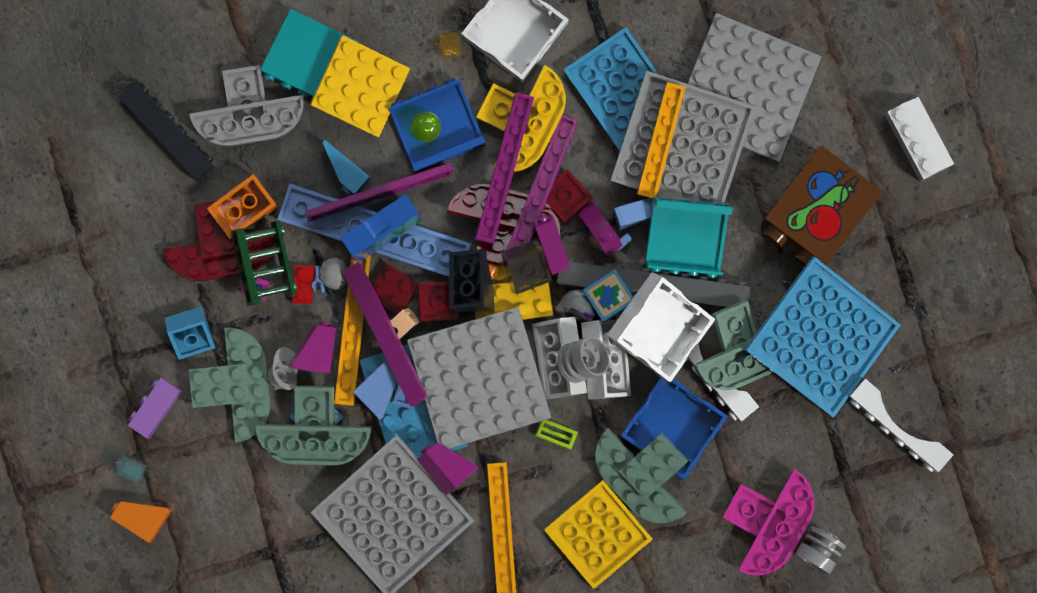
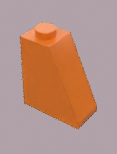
[110,501,172,543]

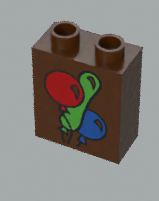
[762,145,883,266]

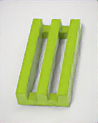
[535,419,578,450]

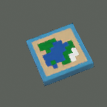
[583,270,634,322]

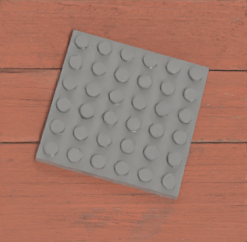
[687,13,822,162]
[610,71,756,203]
[408,307,551,449]
[311,435,475,593]

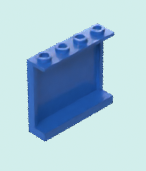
[389,78,486,173]

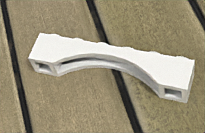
[686,343,759,422]
[849,379,953,473]

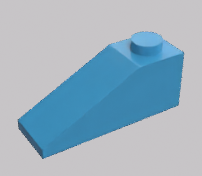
[323,140,370,196]

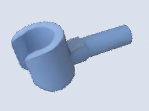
[312,266,325,294]

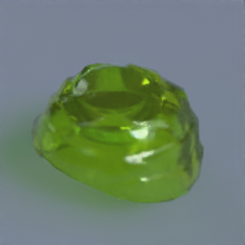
[410,111,441,142]

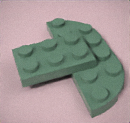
[693,300,773,390]
[189,328,271,443]
[256,386,371,465]
[595,428,688,523]

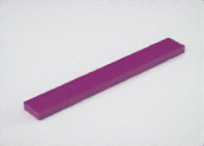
[475,92,534,245]
[506,114,579,259]
[305,163,453,222]
[343,262,428,407]

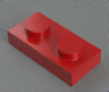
[292,265,315,305]

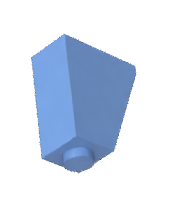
[613,196,658,230]
[353,360,398,420]

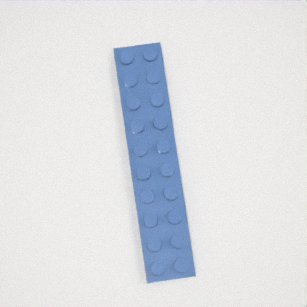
[277,184,471,277]

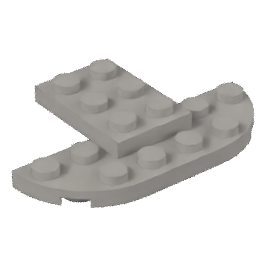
[190,65,304,146]

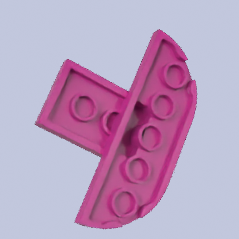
[722,469,814,576]

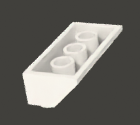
[885,97,954,182]
[532,317,587,400]
[581,320,631,399]

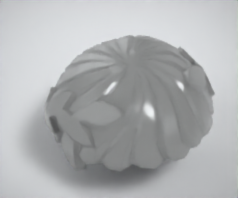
[319,258,348,290]

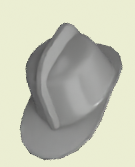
[267,347,298,390]

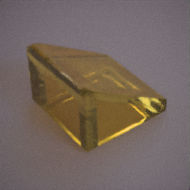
[439,32,461,58]

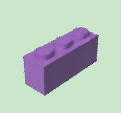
[128,378,182,439]

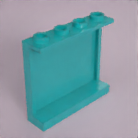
[260,9,359,98]
[644,196,732,277]

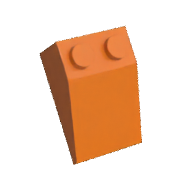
[207,174,279,239]

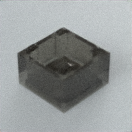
[501,239,552,295]

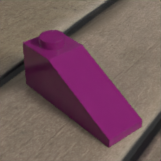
[577,202,623,256]

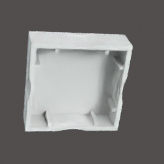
[461,0,569,83]
[607,272,715,382]

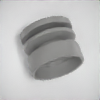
[557,336,609,383]
[795,526,847,575]

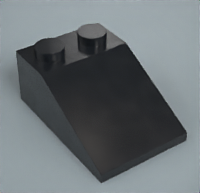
[449,249,494,313]

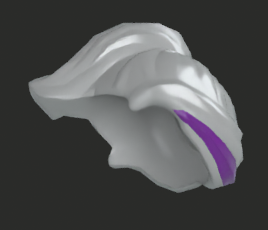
[555,289,595,322]

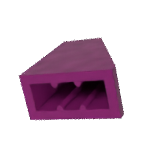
[534,214,571,275]
[288,322,336,374]
[417,442,479,495]

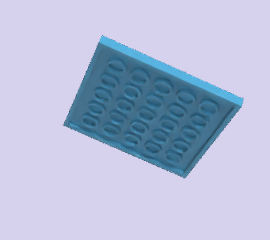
[744,256,901,418]

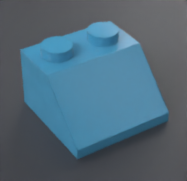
[165,306,215,360]

